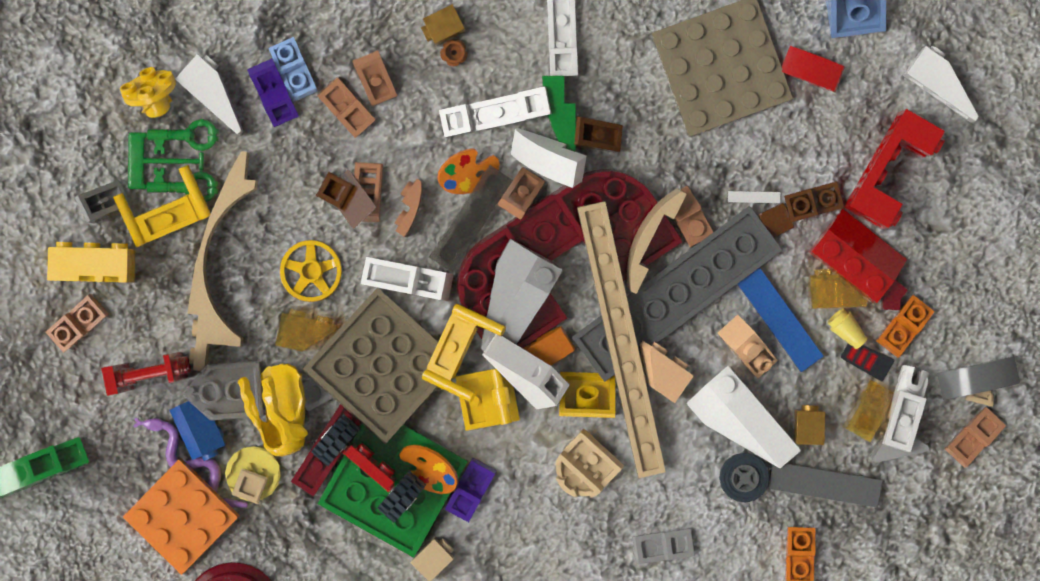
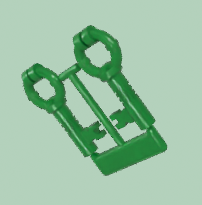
[128,119,219,202]

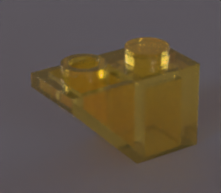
[275,309,338,352]
[842,379,894,442]

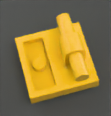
[455,368,520,431]

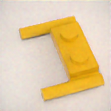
[113,165,211,247]
[422,304,506,403]

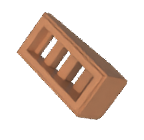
[354,162,383,222]

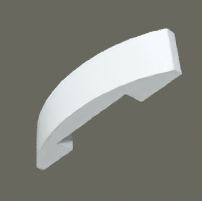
[547,0,578,76]
[439,87,551,137]

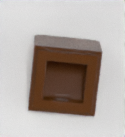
[316,172,353,209]
[757,202,794,238]

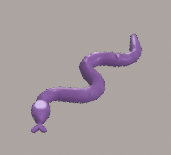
[134,418,248,508]

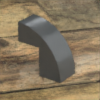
[937,356,1020,400]

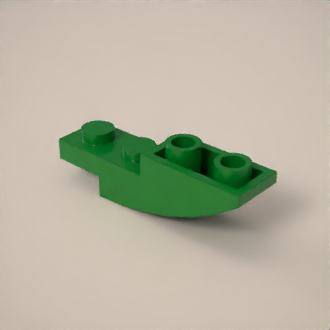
[0,437,89,499]

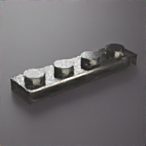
[429,164,513,273]

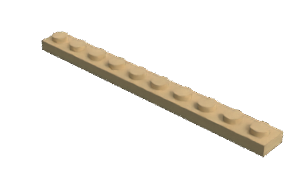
[577,201,666,478]

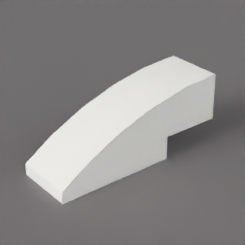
[511,128,587,188]
[361,257,454,301]

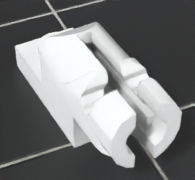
[882,365,929,452]

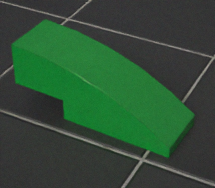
[542,76,576,152]

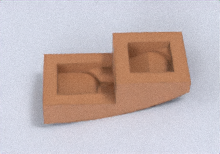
[317,77,375,138]
[944,407,1006,468]

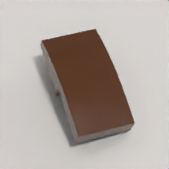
[784,181,844,222]

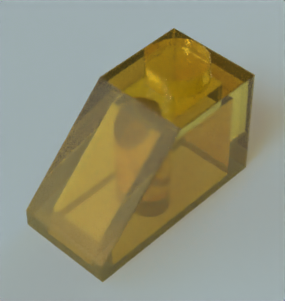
[807,269,867,309]

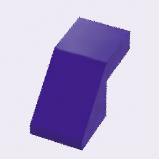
[247,58,299,127]

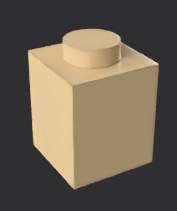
[410,537,454,581]

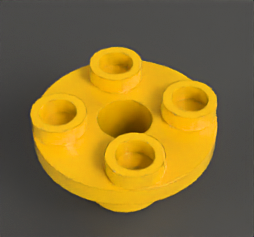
[120,67,176,118]

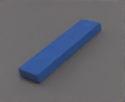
[737,267,824,372]

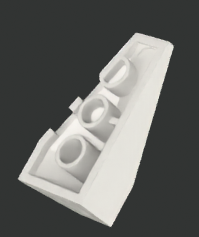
[686,366,801,468]

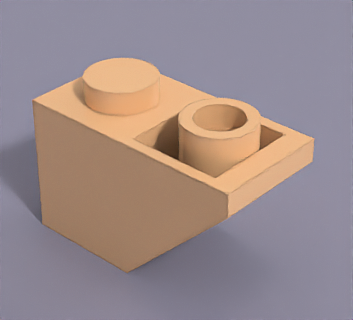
[717,315,778,379]
[640,341,693,403]

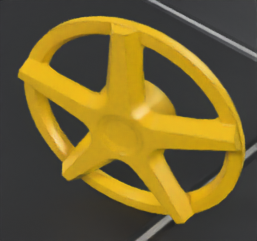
[280,240,342,302]

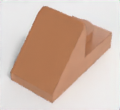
[353,50,397,106]
[497,167,546,220]
[674,186,713,247]

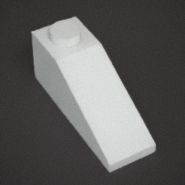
[903,46,979,123]
[175,54,244,136]

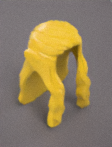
[237,363,308,456]

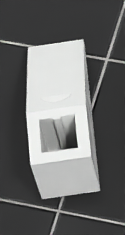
[482,334,569,409]

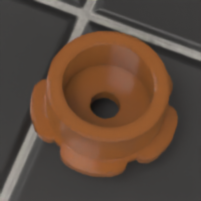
[440,39,468,67]

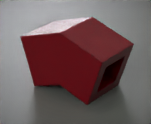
[880,279,908,311]

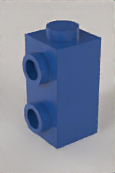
[169,401,225,461]

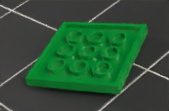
[317,424,468,558]

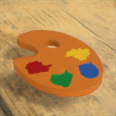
[437,148,500,195]
[399,445,458,494]

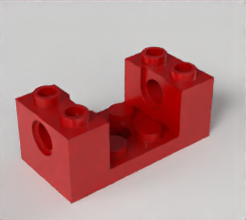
[844,109,945,230]

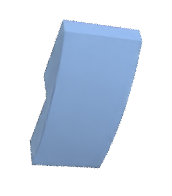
[269,37,318,102]

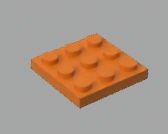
[123,458,240,575]

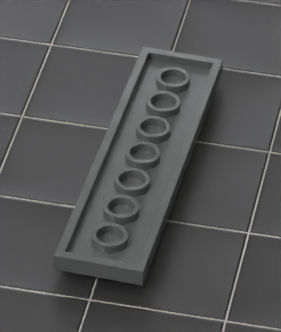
[572,206,782,382]

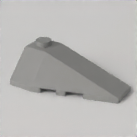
[480,239,562,351]

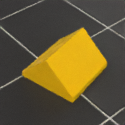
[559,372,615,418]

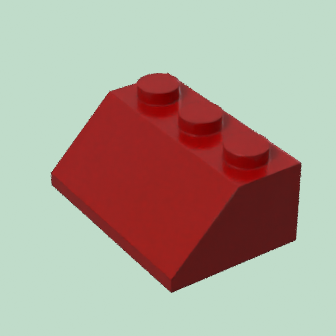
[808,209,907,303]

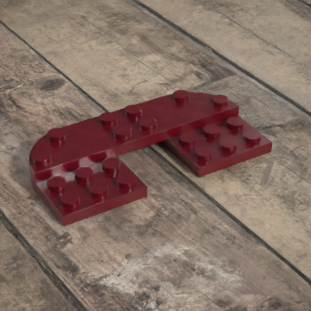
[457,169,682,348]

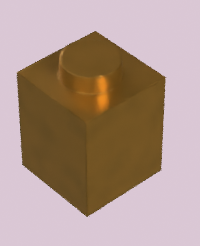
[421,4,465,46]
[794,405,825,445]

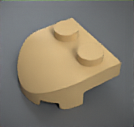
[555,428,625,498]

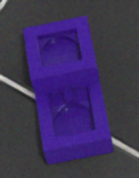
[444,458,497,523]

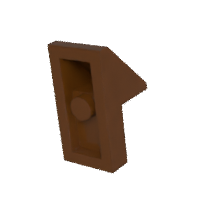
[574,117,623,153]

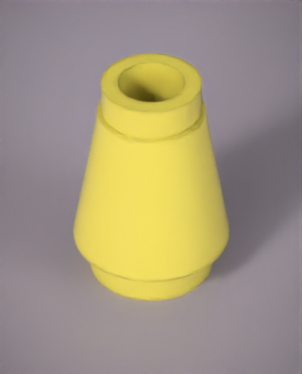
[827,308,868,349]

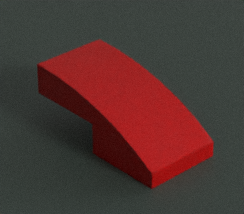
[782,46,845,93]

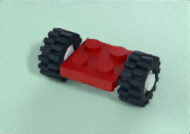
[311,414,426,523]

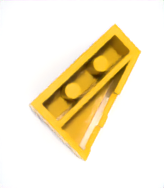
[47,242,135,283]

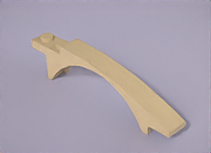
[187,151,258,371]

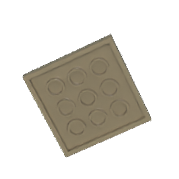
[651,0,793,137]
[303,287,438,444]

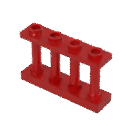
[101,352,191,396]

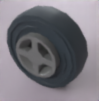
[719,453,769,503]

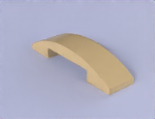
[627,188,687,294]

